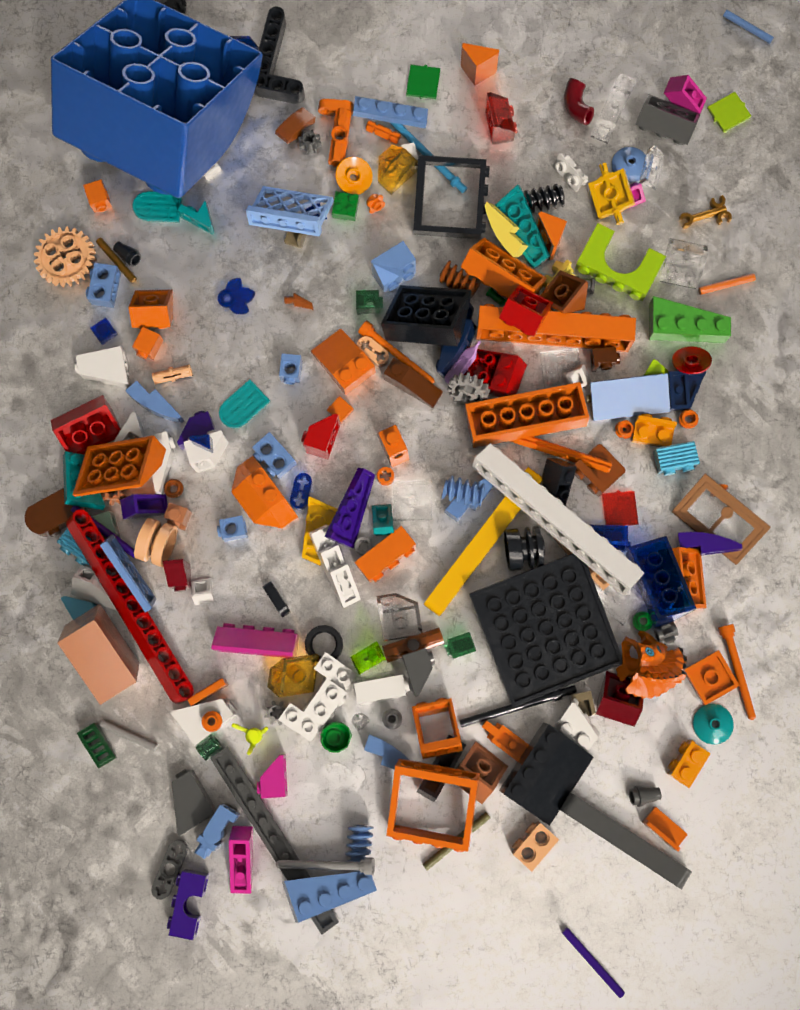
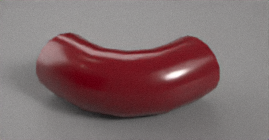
[564,78,594,126]

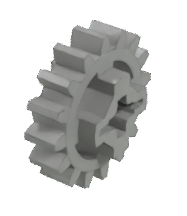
[447,372,490,405]

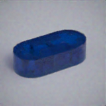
[290,473,313,510]

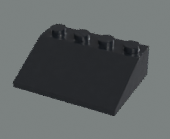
[381,285,472,346]
[499,722,594,826]

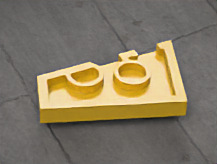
[302,496,338,566]

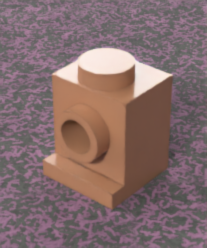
[164,503,192,531]

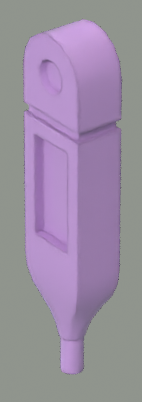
[445,341,481,384]

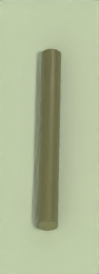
[422,812,491,871]

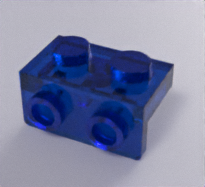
[589,524,631,553]

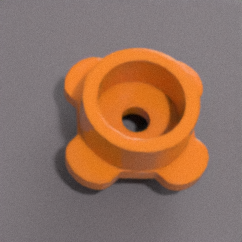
[366,194,385,214]

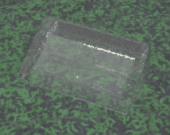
[639,145,665,190]

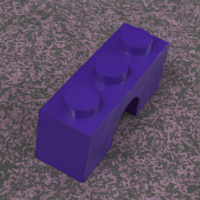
[167,869,209,940]

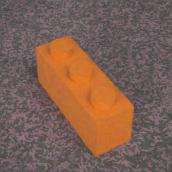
[355,526,416,583]

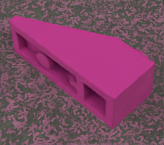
[229,826,253,894]

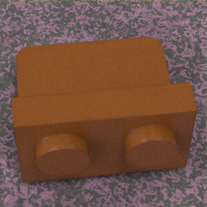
[574,444,626,497]

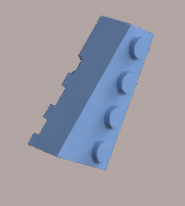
[282,871,377,923]

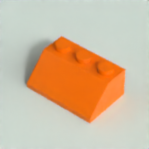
[658,547,707,610]

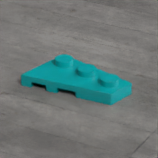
[63,451,106,510]

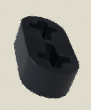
[262,581,291,618]

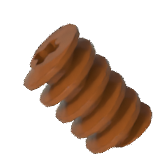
[439,260,481,297]

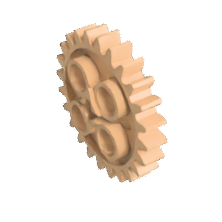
[34,226,97,288]

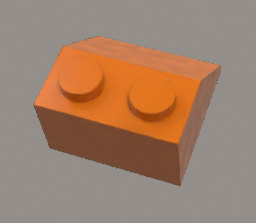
[129,290,173,329]

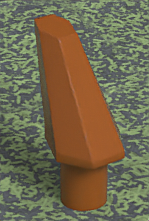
[284,293,314,310]

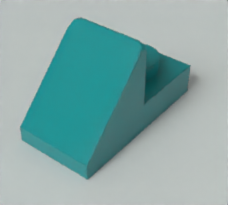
[177,201,214,235]
[372,504,394,536]

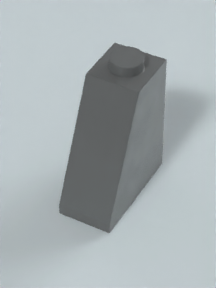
[172,769,217,836]

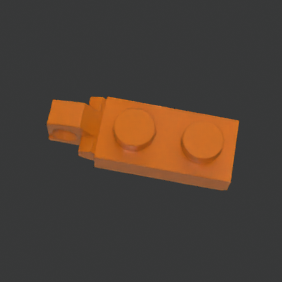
[481,720,529,762]

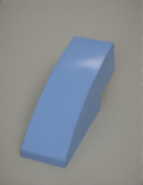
[125,381,184,423]
[445,479,494,522]
[364,734,409,770]

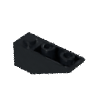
[542,458,577,506]

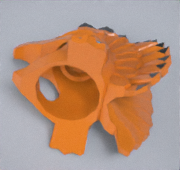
[616,631,687,699]

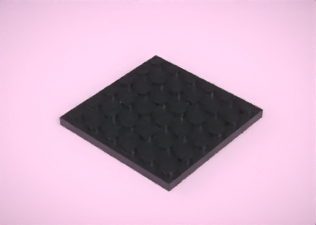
[469,553,623,707]

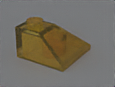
[267,654,319,698]

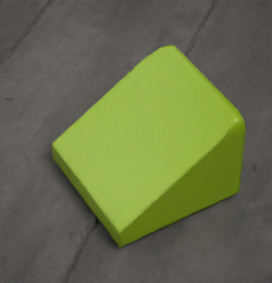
[643,359,668,376]

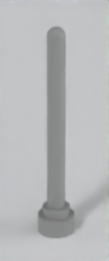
[276,857,375,875]

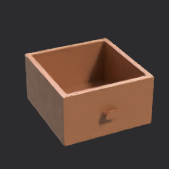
[57,604,140,705]

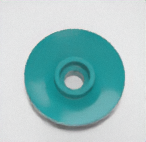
[693,704,734,745]

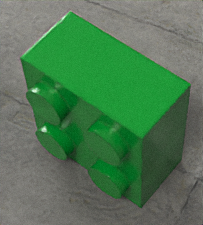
[332,191,359,221]

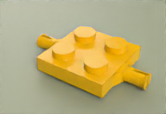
[588,163,635,225]

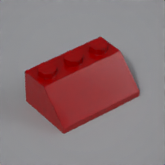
[51,395,121,455]

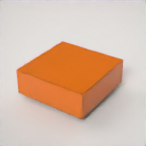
[327,396,354,423]

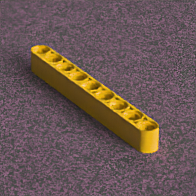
[423,467,542,616]

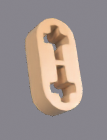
[357,336,389,367]

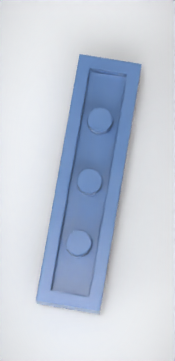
[353,96,428,128]

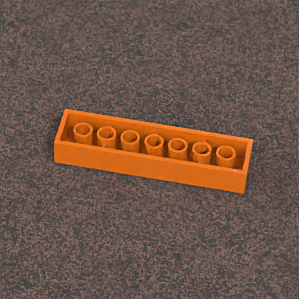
[476,304,636,352]

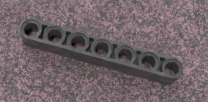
[560,792,692,890]

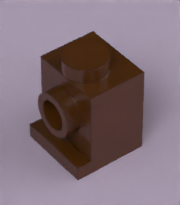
[590,347,620,372]

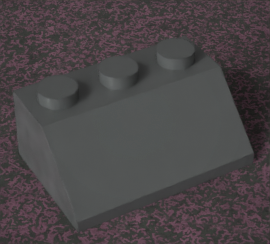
[635,94,700,145]
[403,648,435,697]

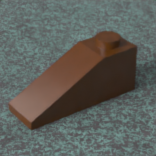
[383,358,443,408]

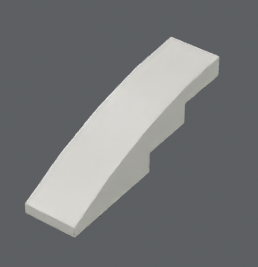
[309,525,361,608]

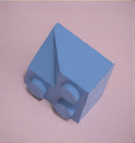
[371,241,416,293]

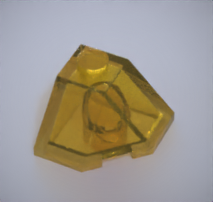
[378,145,418,195]

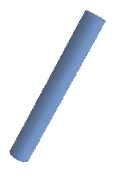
[723,10,774,44]

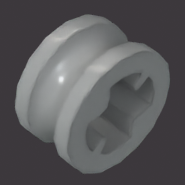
[355,537,373,555]

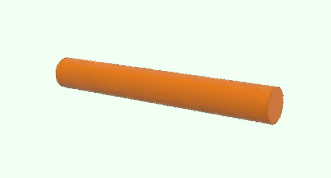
[698,273,756,295]

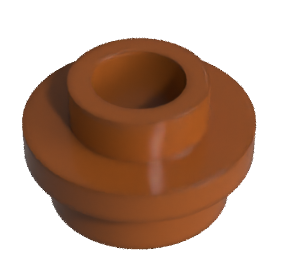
[164,479,184,499]

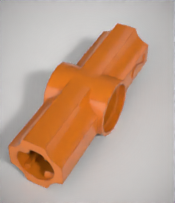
[328,108,352,167]

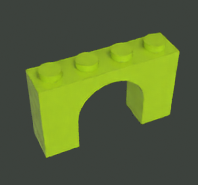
[575,223,666,301]

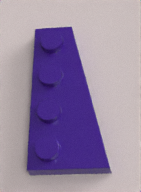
[324,468,375,549]

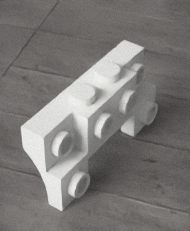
[278,652,357,742]

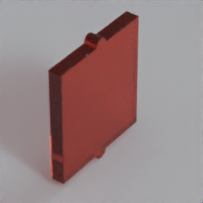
[602,490,639,528]

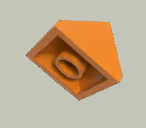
[461,43,499,86]
[536,211,567,261]

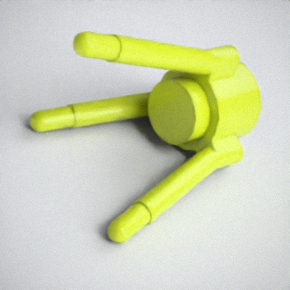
[232,723,268,755]

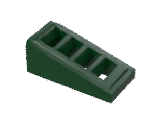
[77,723,117,769]

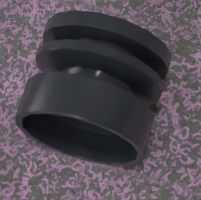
[504,526,545,571]

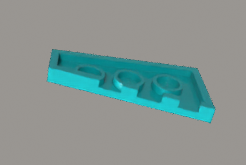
[495,185,550,269]

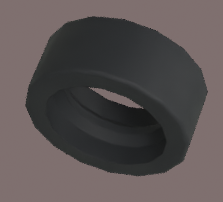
[305,625,343,662]

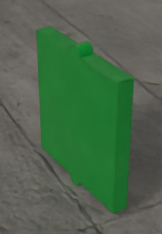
[406,65,440,99]

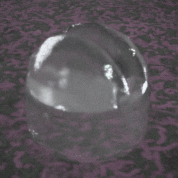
[352,713,370,731]

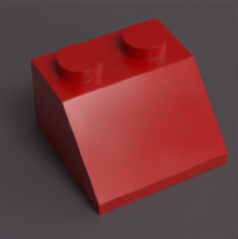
[499,285,553,337]
[301,414,341,460]

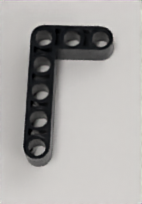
[254,6,305,104]

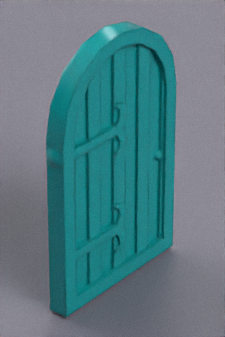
[132,192,182,223]
[219,380,271,429]

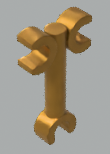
[679,195,732,229]

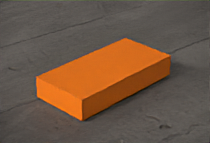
[188,678,229,706]

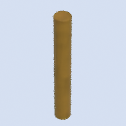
[96,238,137,283]

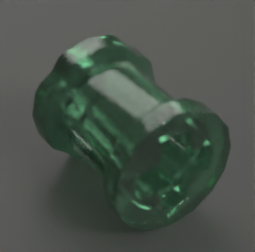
[196,734,223,761]

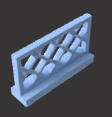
[246,186,334,236]

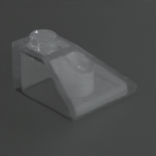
[376,593,423,641]

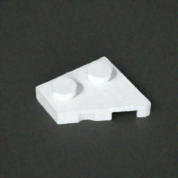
[554,698,600,751]

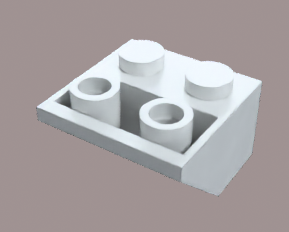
[183,430,228,472]

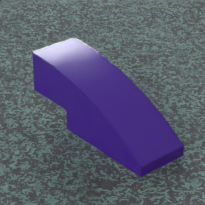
[678,532,743,556]

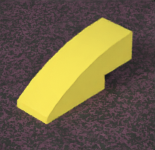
[485,202,528,258]

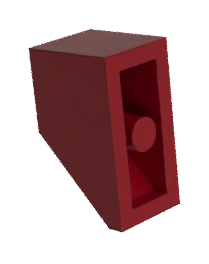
[163,559,191,592]

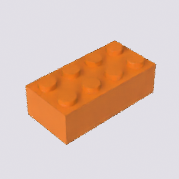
[461,238,547,298]

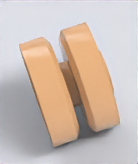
[134,517,178,567]

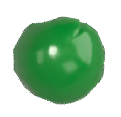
[320,721,352,753]

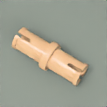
[152,364,193,385]

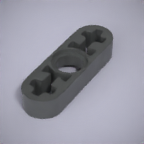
[151,840,188,900]

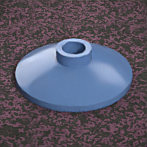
[611,147,649,183]

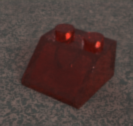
[485,92,518,145]

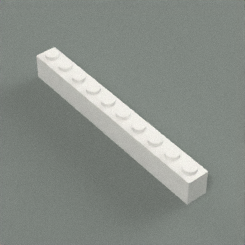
[472,443,644,596]

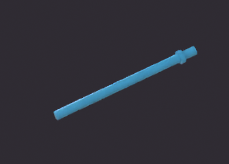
[389,122,467,193]

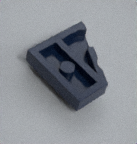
[668,371,706,411]

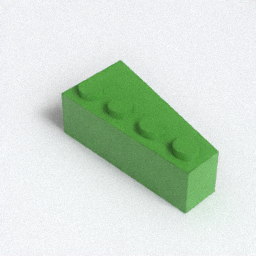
[649,296,731,343]

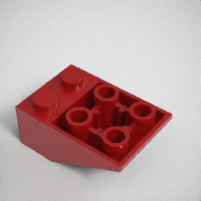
[464,347,527,397]

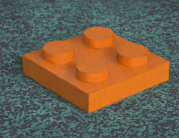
[683,650,740,706]

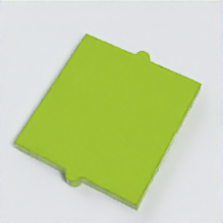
[707,92,751,133]

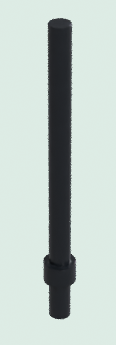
[459,685,577,728]

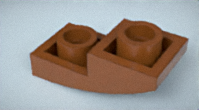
[275,107,316,144]

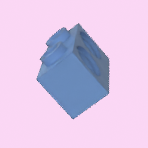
[86,263,121,308]
[252,432,297,479]

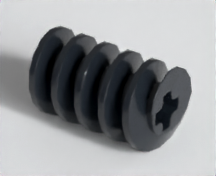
[524,184,565,213]

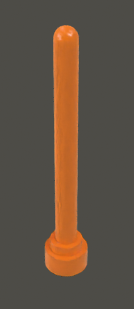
[358,320,435,384]
[718,624,756,720]

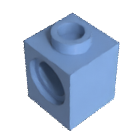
[279,354,303,385]
[217,515,248,542]

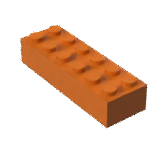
[465,382,589,448]

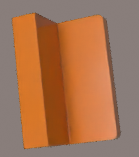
[642,806,688,852]

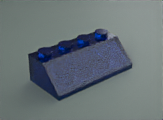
[626,536,697,628]

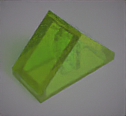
[350,641,387,675]

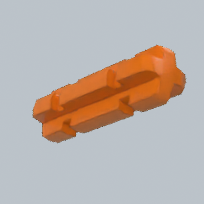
[366,120,401,144]

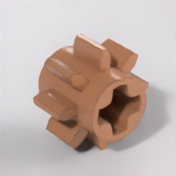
[103,489,127,506]

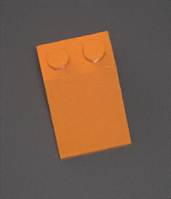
[311,329,376,395]

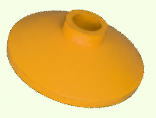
[335,157,373,195]

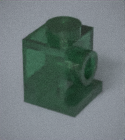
[356,290,383,315]

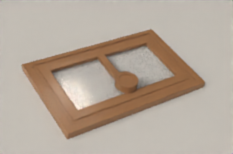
[672,473,771,565]

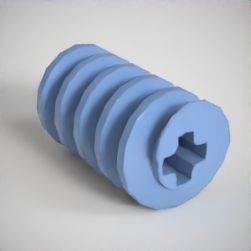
[441,475,485,507]
[345,825,374,862]

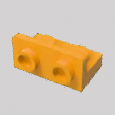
[631,414,677,447]
[667,740,711,788]

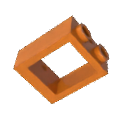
[412,698,463,759]

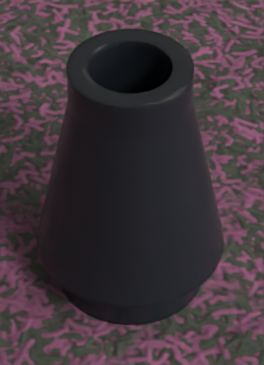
[113,241,141,267]

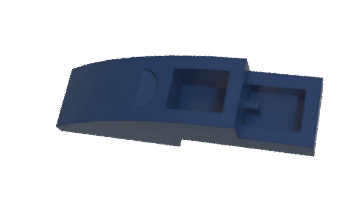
[436,303,477,378]

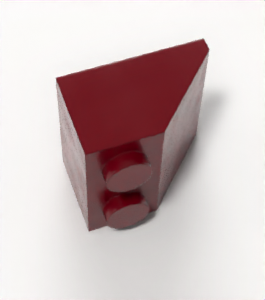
[596,671,644,727]

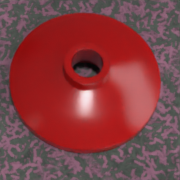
[672,346,712,374]

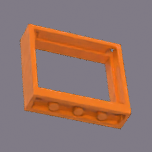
[386,759,480,852]

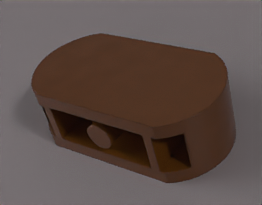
[25,488,86,537]

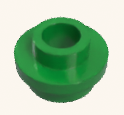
[632,611,653,631]

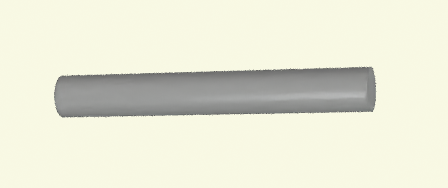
[100,719,158,752]

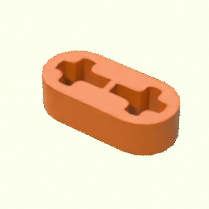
[318,99,354,116]

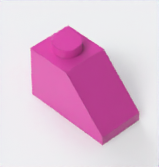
[664,75,707,114]
[257,754,288,799]

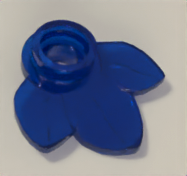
[218,278,255,315]

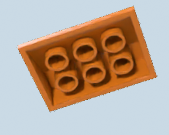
[72,435,166,497]

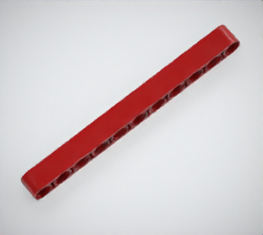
[66,509,194,704]

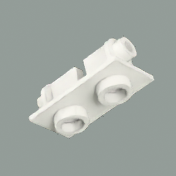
[552,153,589,192]

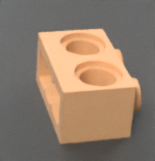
[512,821,559,871]

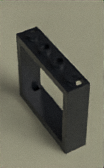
[413,155,490,239]

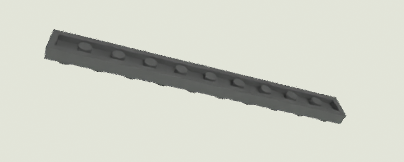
[210,747,339,935]

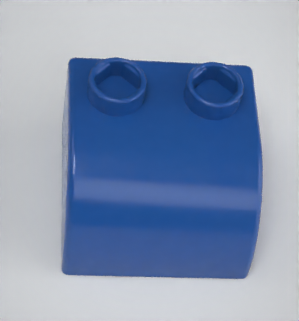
[51,0,263,198]

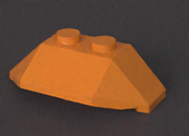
[231,456,298,529]

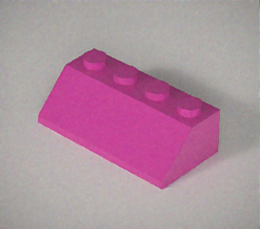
[211,623,299,659]

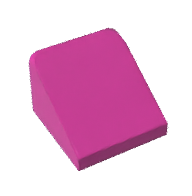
[629,182,646,208]

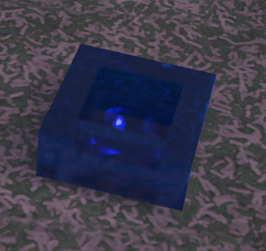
[90,318,118,345]

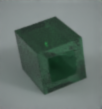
[444,632,476,660]

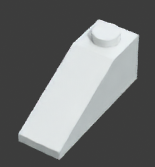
[144,431,176,494]

